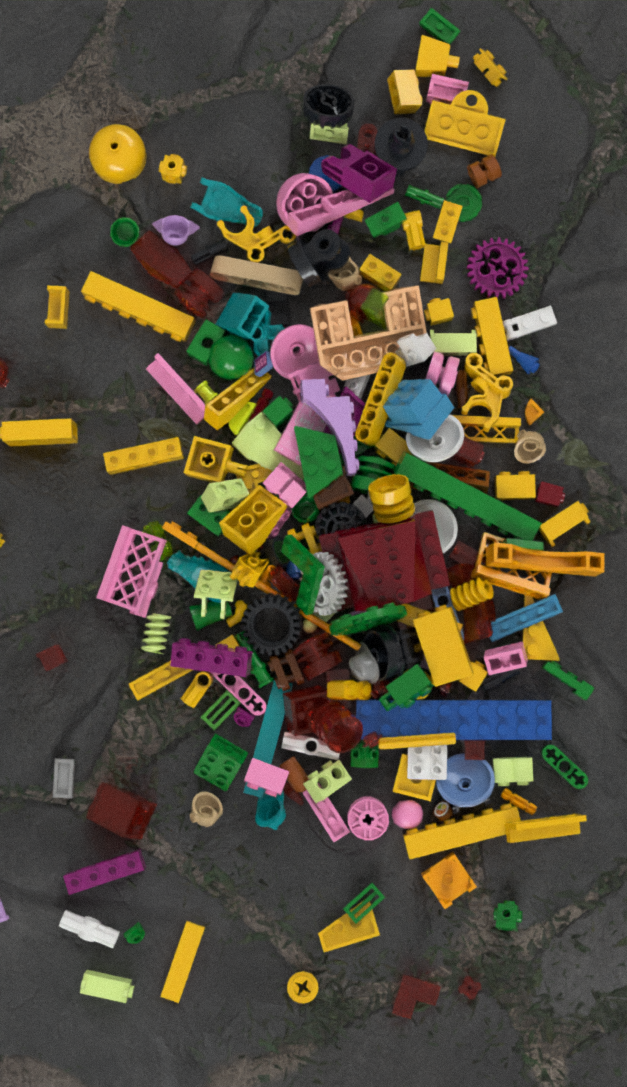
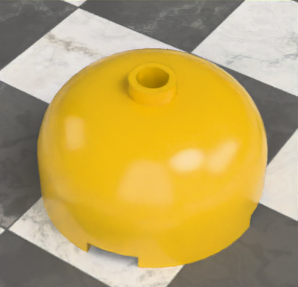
[89,124,147,184]

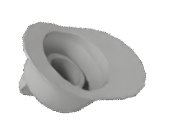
[349,642,380,684]

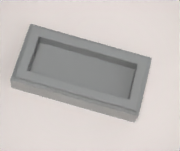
[53,758,75,799]

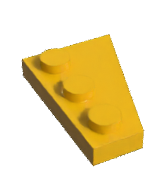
[318,900,380,952]

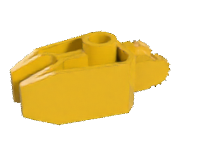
[230,552,269,587]

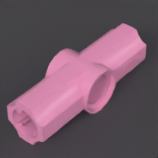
[130,559,163,618]

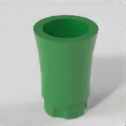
[189,601,232,631]

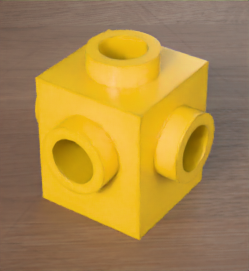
[159,154,187,184]

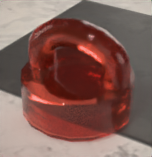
[434,681,453,697]

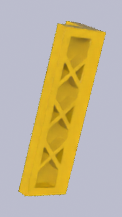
[452,415,521,443]
[505,814,587,843]

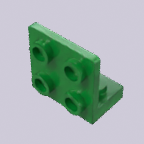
[193,733,248,791]

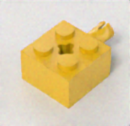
[184,436,248,483]

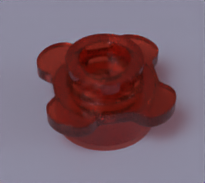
[362,731,382,748]
[458,976,481,1000]

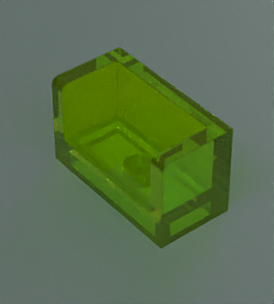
[361,288,389,329]

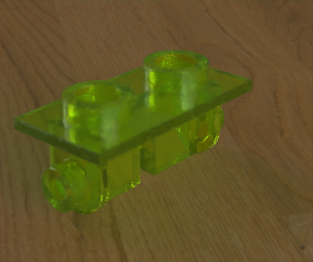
[143,521,174,562]

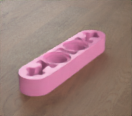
[210,672,267,716]

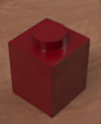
[534,481,565,507]

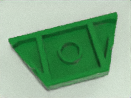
[294,426,343,499]

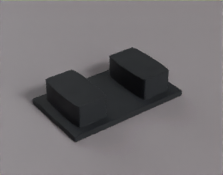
[264,290,291,328]

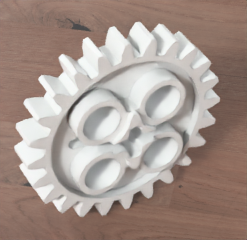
[299,552,348,616]

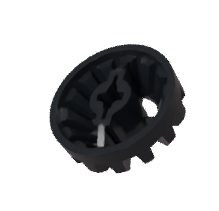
[302,84,354,129]
[315,501,367,542]

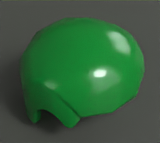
[110,217,140,247]
[292,495,321,523]

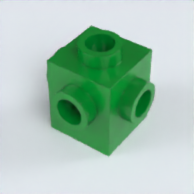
[351,739,379,768]
[494,900,523,932]

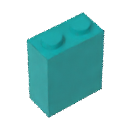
[215,292,269,339]

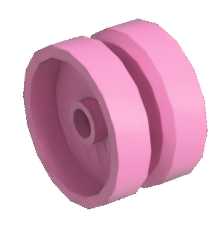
[425,351,460,397]

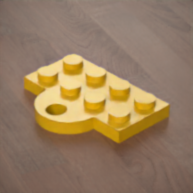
[425,90,506,157]

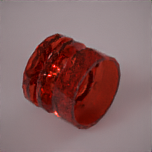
[174,268,225,319]
[292,632,343,681]
[311,701,363,753]

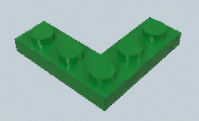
[281,535,325,615]

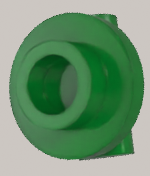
[123,922,145,944]

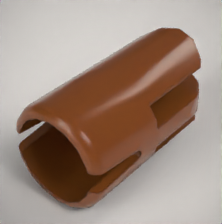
[279,756,309,792]

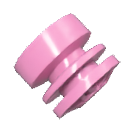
[347,796,389,840]

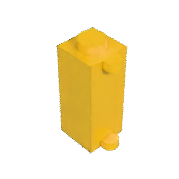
[538,501,590,547]

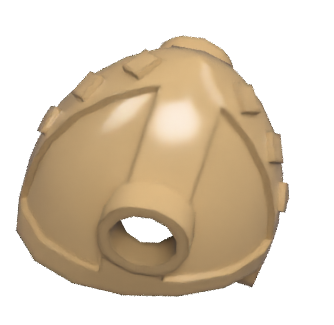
[328,257,362,291]
[514,430,546,464]
[190,792,223,827]

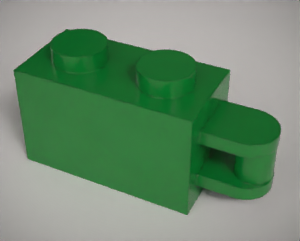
[379,664,434,712]

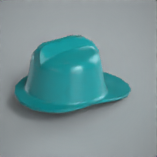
[255,790,286,830]

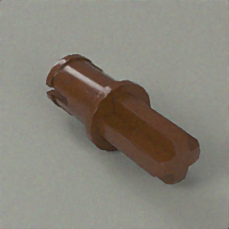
[454,370,470,408]

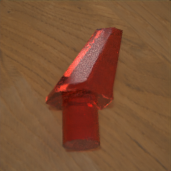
[283,782,304,806]

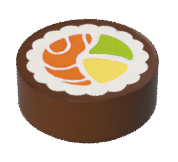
[433,801,453,821]

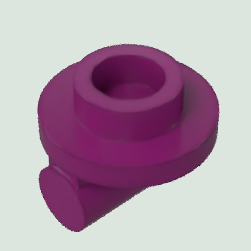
[234,707,255,727]

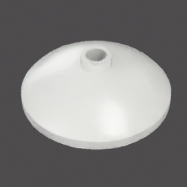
[406,414,464,462]
[413,499,458,553]

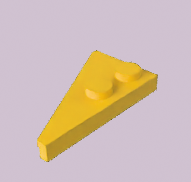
[522,595,559,661]

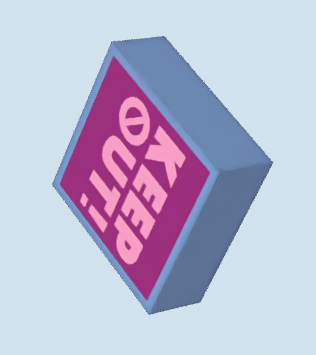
[254,350,273,377]

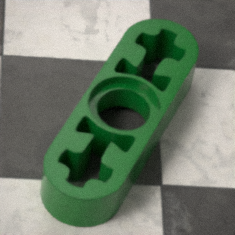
[541,744,588,789]

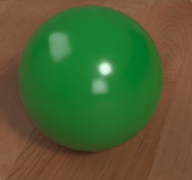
[208,335,254,381]

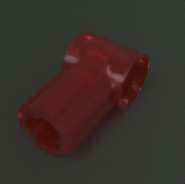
[268,566,300,601]

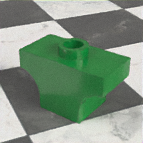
[365,202,407,238]

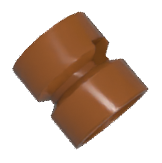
[467,154,502,188]

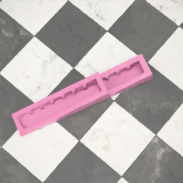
[287,188,395,236]

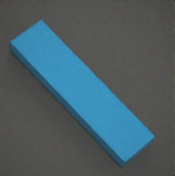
[484,594,563,642]

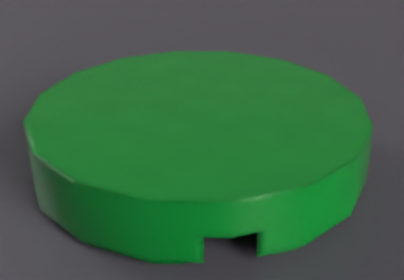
[445,184,482,222]

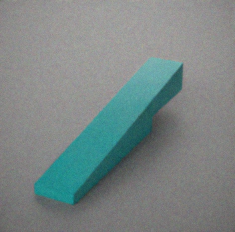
[243,680,293,798]

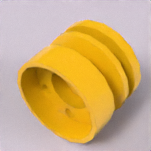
[368,475,415,523]

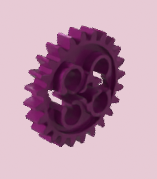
[466,237,529,299]

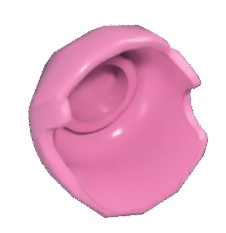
[392,800,423,829]

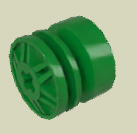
[350,456,396,495]

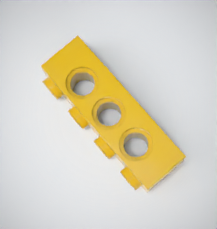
[103,437,184,475]

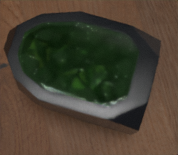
[262,537,290,569]

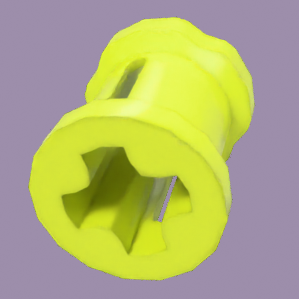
[194,380,219,405]

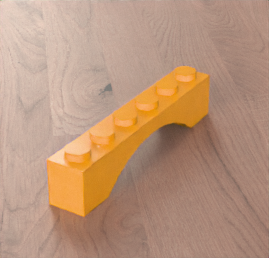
[486,543,604,577]

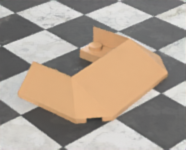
[310,285,427,381]

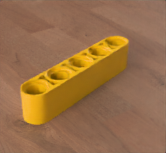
[355,352,406,446]

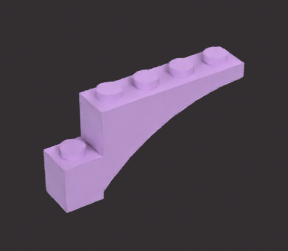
[300,379,359,477]

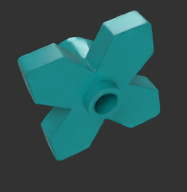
[242,310,285,357]

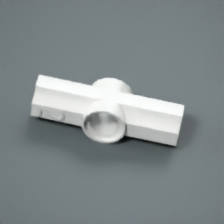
[281,732,342,760]
[59,910,120,948]

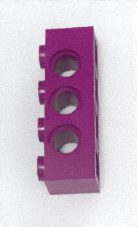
[63,849,146,895]

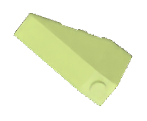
[232,412,304,481]

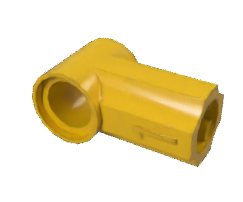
[402,210,426,250]
[181,671,213,708]

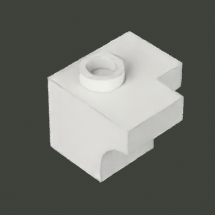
[395,333,437,367]

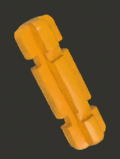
[501,788,537,815]

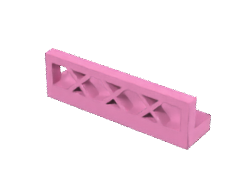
[146,353,205,425]

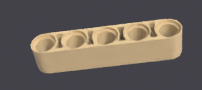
[210,256,303,295]

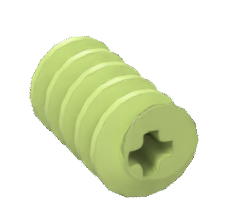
[141,613,171,654]

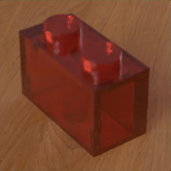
[451,437,485,467]

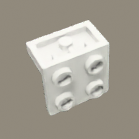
[407,745,447,780]

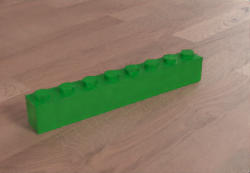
[393,451,542,541]

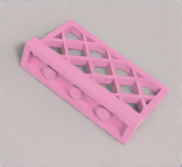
[96,525,167,613]

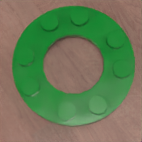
[329,603,407,636]

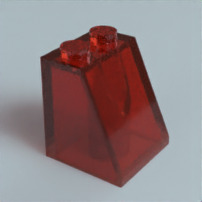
[86,782,157,840]

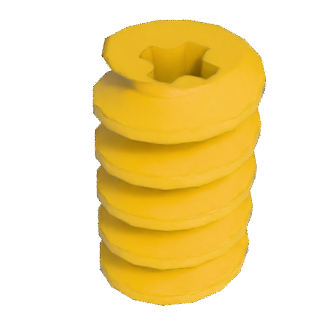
[450,577,494,611]

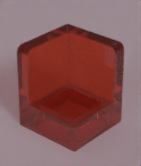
[36,644,68,671]

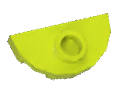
[229,402,256,436]

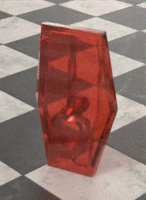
[130,230,193,288]

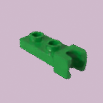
[541,660,594,700]

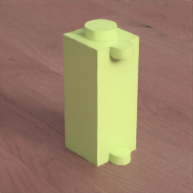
[429,330,477,356]
[80,970,134,1003]

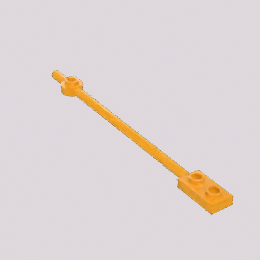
[162,521,362,651]

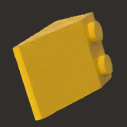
[219,485,287,556]

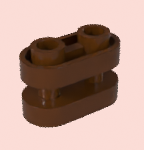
[267,649,305,692]

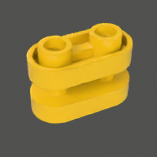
[287,523,322,554]

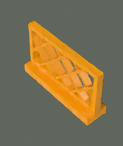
[471,532,552,600]

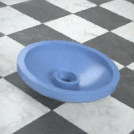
[436,753,495,807]

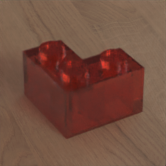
[283,685,329,736]

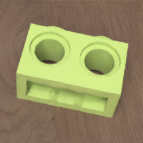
[303,760,352,803]

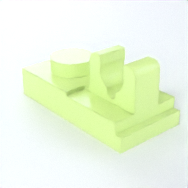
[310,123,349,144]

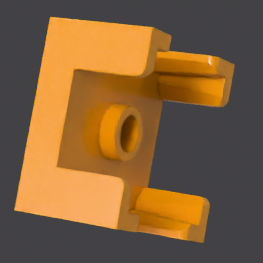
[421,851,477,909]

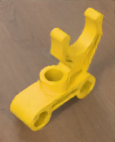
[217,206,296,263]
[461,353,513,432]

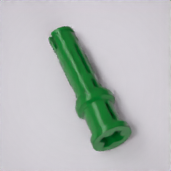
[234,631,274,688]

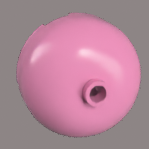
[276,173,333,232]

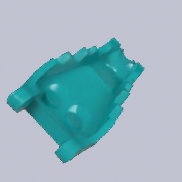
[190,177,263,227]
[167,550,238,603]

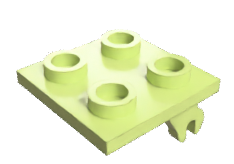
[194,570,238,619]

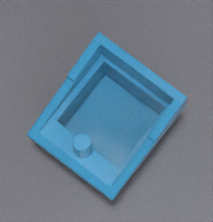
[383,379,455,439]

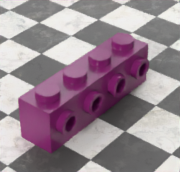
[170,638,253,677]

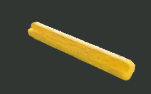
[378,732,456,749]

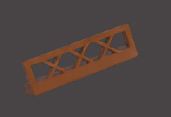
[410,461,490,494]

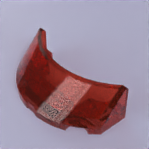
[446,563,496,644]

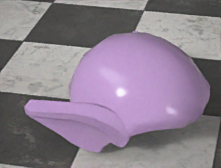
[152,215,200,246]

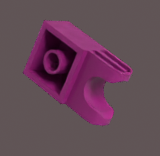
[321,144,397,203]

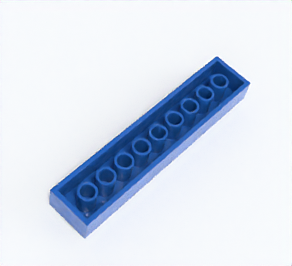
[356,700,552,740]

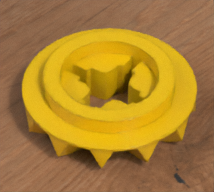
[287,971,318,1003]

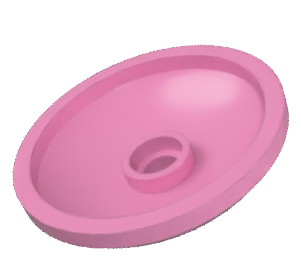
[270,324,319,381]

